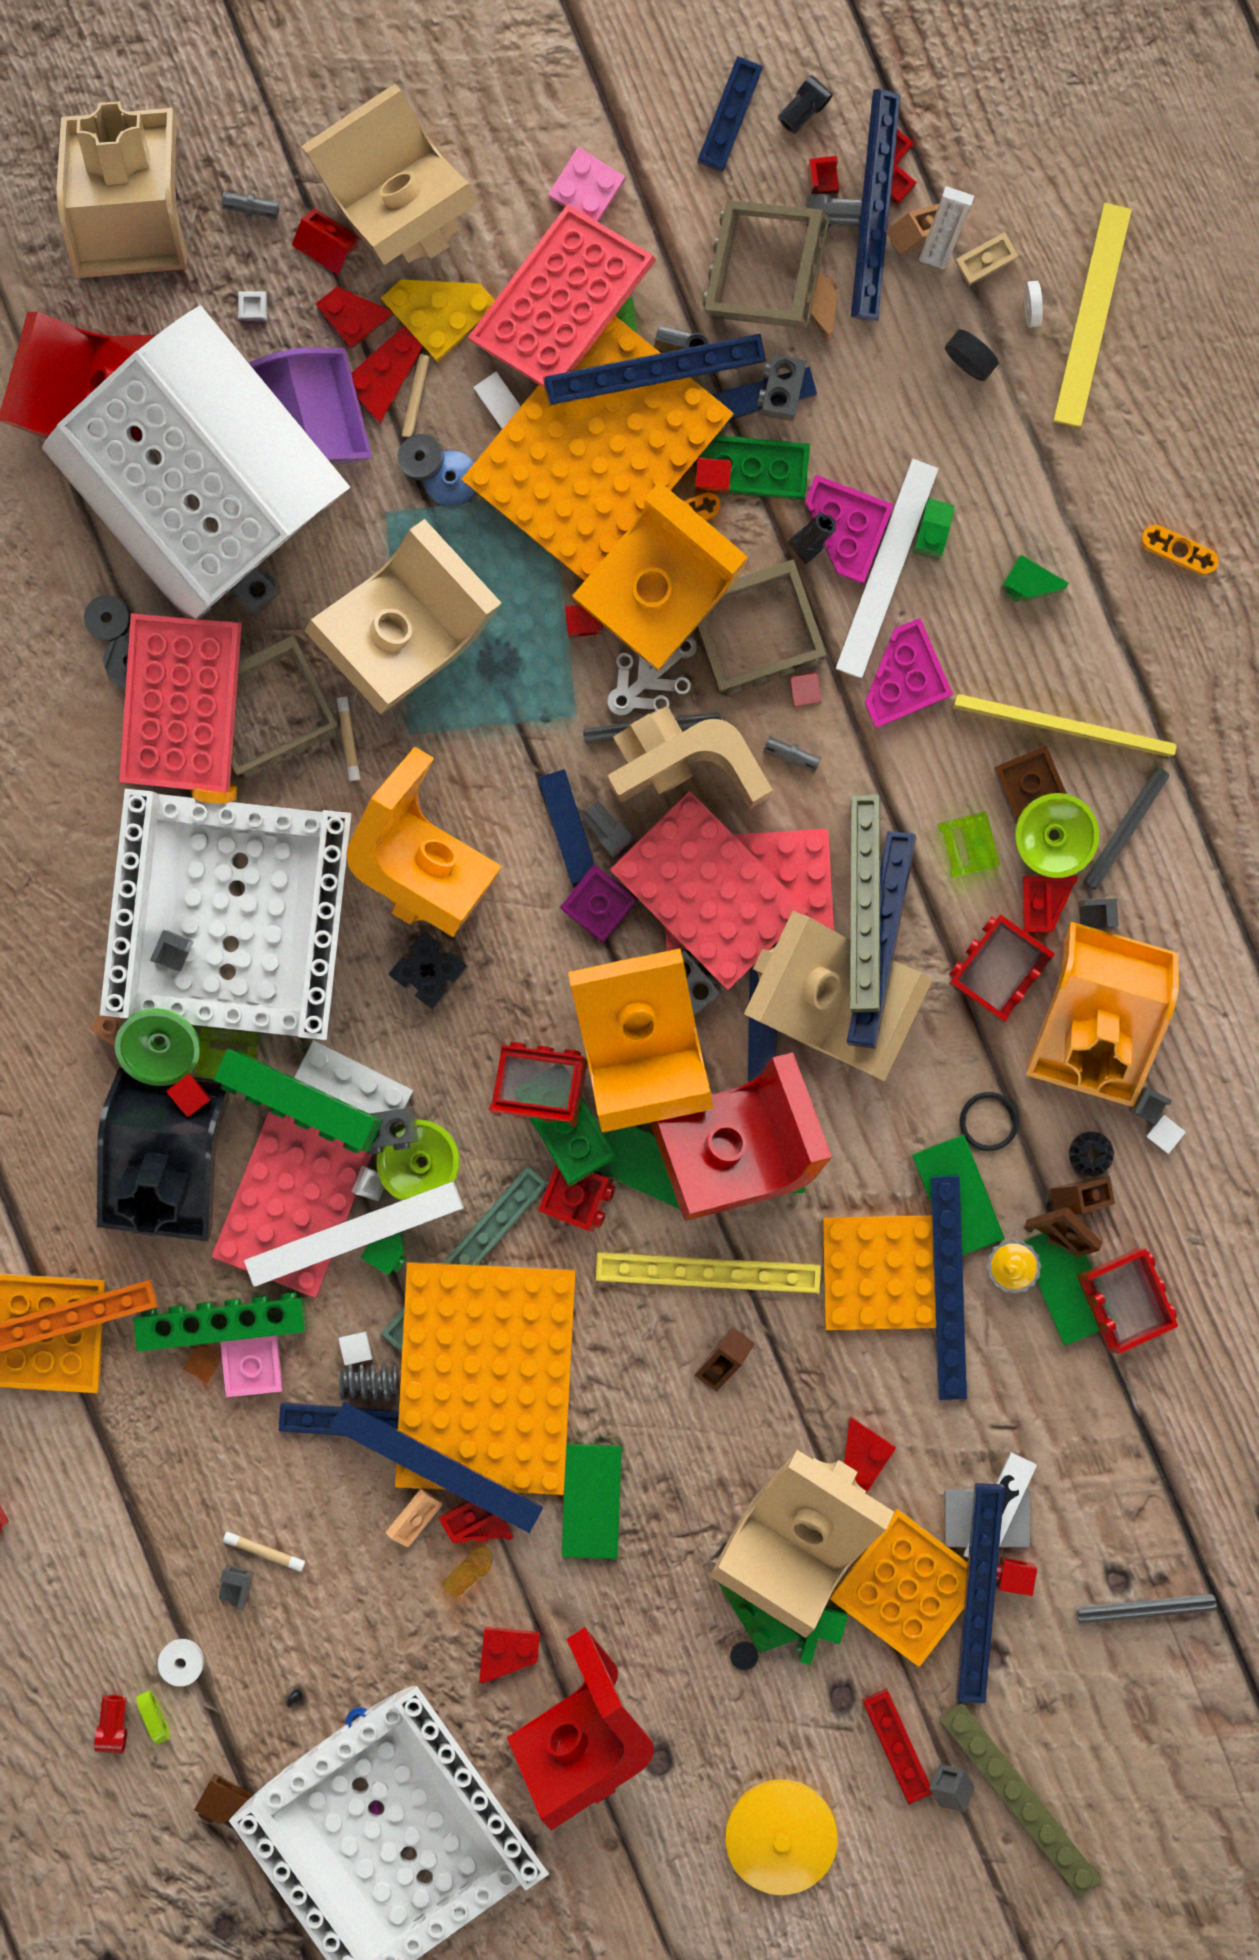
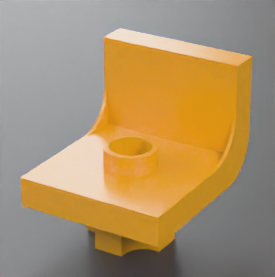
[572,481,748,672]
[346,747,502,937]
[1026,921,1179,1107]
[568,949,714,1132]

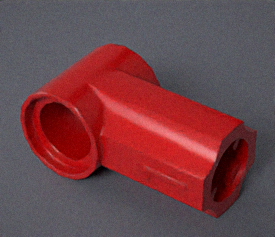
[94,1695,127,1754]

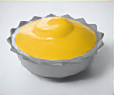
[986,1239,1042,1294]

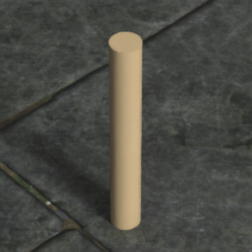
[401,354,430,438]

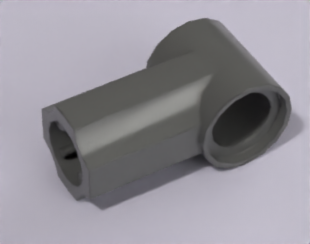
[806,194,862,228]
[654,326,709,353]
[580,800,635,858]

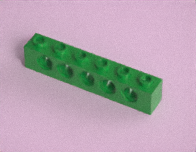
[133,1292,308,1352]

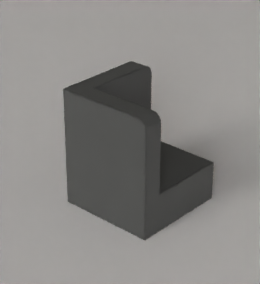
[1079,898,1119,928]
[150,930,194,972]
[1129,1087,1172,1124]
[219,1565,254,1610]
[929,1764,974,1812]

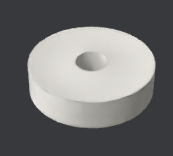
[1024,281,1043,328]
[158,1639,204,1686]

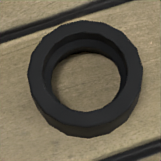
[945,329,999,381]

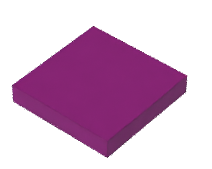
[559,864,638,943]

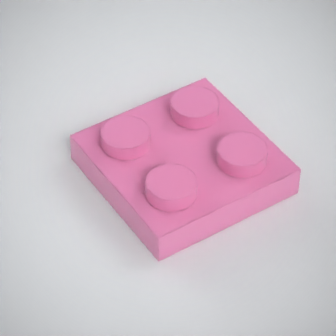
[548,147,625,222]
[220,1335,283,1397]

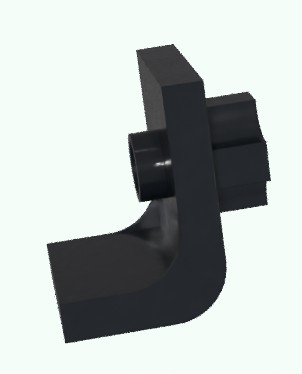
[97,1067,229,1242]

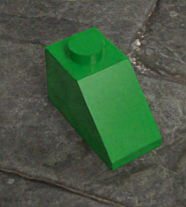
[913,498,955,560]
[1000,555,1069,602]
[360,1231,407,1276]

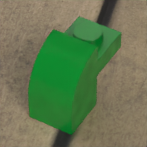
[795,1606,848,1666]

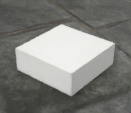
[238,291,267,322]
[1145,1114,1186,1154]
[351,1166,384,1201]
[338,1331,373,1365]

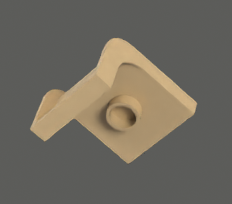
[301,84,479,265]
[57,101,187,278]
[304,519,502,714]
[607,706,773,810]
[744,910,933,1081]
[710,1450,894,1638]

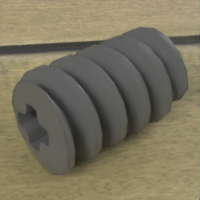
[339,1364,398,1401]

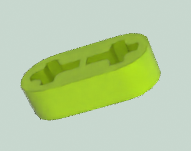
[136,1690,171,1745]

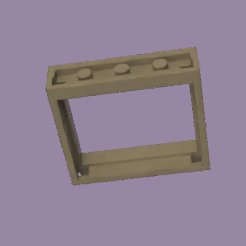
[703,200,829,329]
[696,559,826,696]
[231,635,341,779]

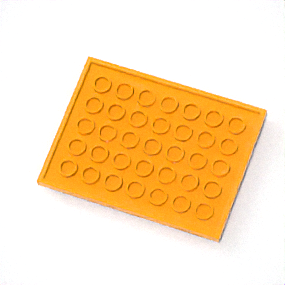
[461,316,734,581]
[395,1262,576,1495]

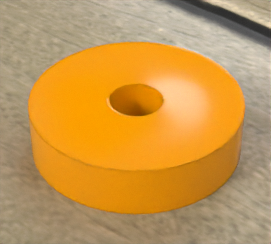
[191,783,237,803]

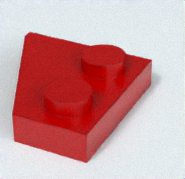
[315,286,393,349]
[1022,875,1078,932]
[844,1417,896,1494]
[439,1501,514,1543]
[479,1627,540,1683]

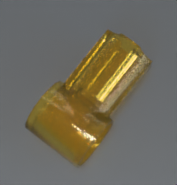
[441,1545,493,1600]

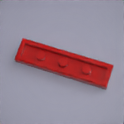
[862,1688,932,1805]

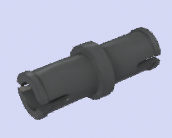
[221,191,280,219]
[763,736,821,774]

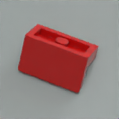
[292,208,361,274]

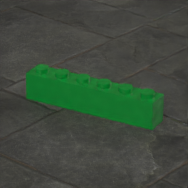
[213,1049,383,1154]

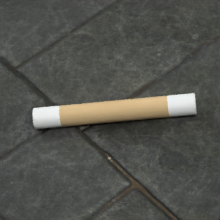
[337,697,360,782]
[223,1532,305,1572]

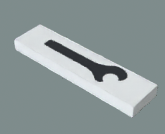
[964,1452,1037,1557]

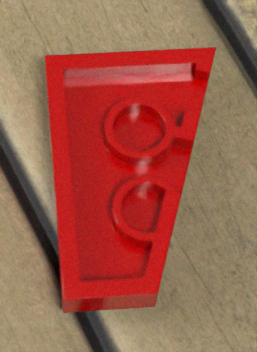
[351,325,424,424]

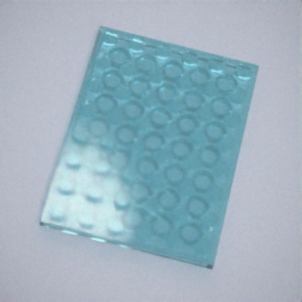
[386,501,576,735]

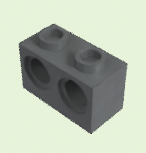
[757,354,807,422]
[230,568,280,616]
[681,951,721,1015]
[366,1108,419,1155]

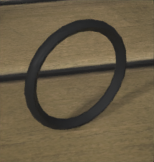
[960,1092,1019,1151]

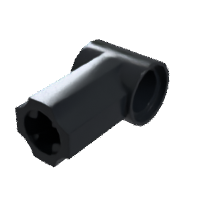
[778,75,833,134]
[787,512,836,564]

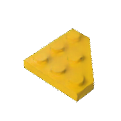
[381,279,495,362]

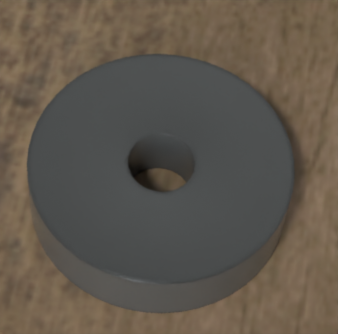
[398,434,444,481]
[84,595,131,641]

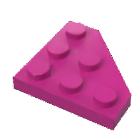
[805,475,894,584]
[864,618,953,729]

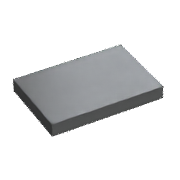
[944,1489,1030,1547]

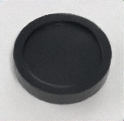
[730,1641,758,1670]

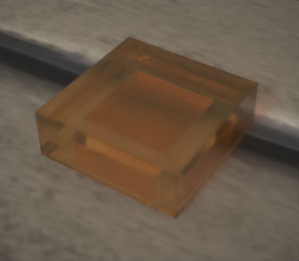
[183,1344,222,1383]

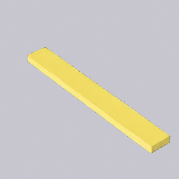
[1053,203,1132,428]
[952,694,1177,757]
[596,1252,821,1293]

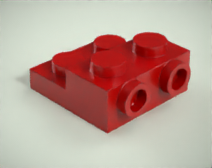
[538,1164,616,1232]

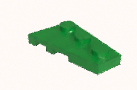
[717,1581,802,1653]

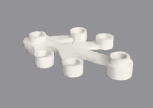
[608,636,697,716]

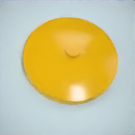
[725,1779,838,1895]

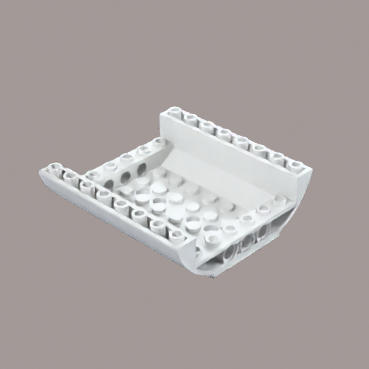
[42,305,351,619]
[100,789,352,1040]
[229,1686,549,1960]

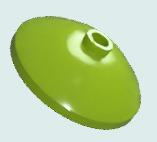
[1015,793,1100,878]
[376,1119,460,1201]

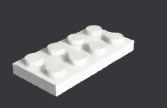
[294,1040,414,1135]

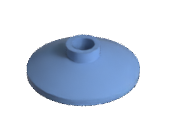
[424,451,475,507]

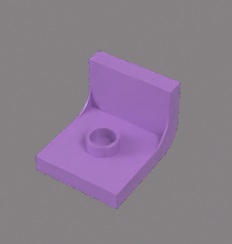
[248,347,372,465]

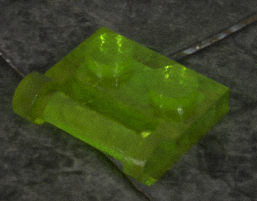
[937,812,1000,878]
[196,1026,259,1077]

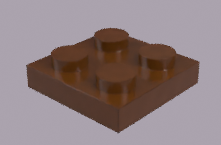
[994,745,1067,819]

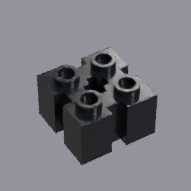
[388,931,469,1010]

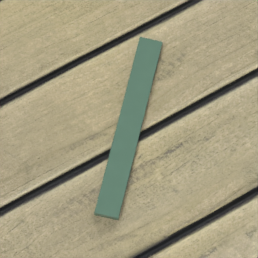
[380,1165,548,1352]

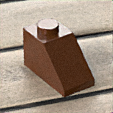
[1050,1176,1115,1215]
[694,1326,755,1392]
[194,1773,254,1824]

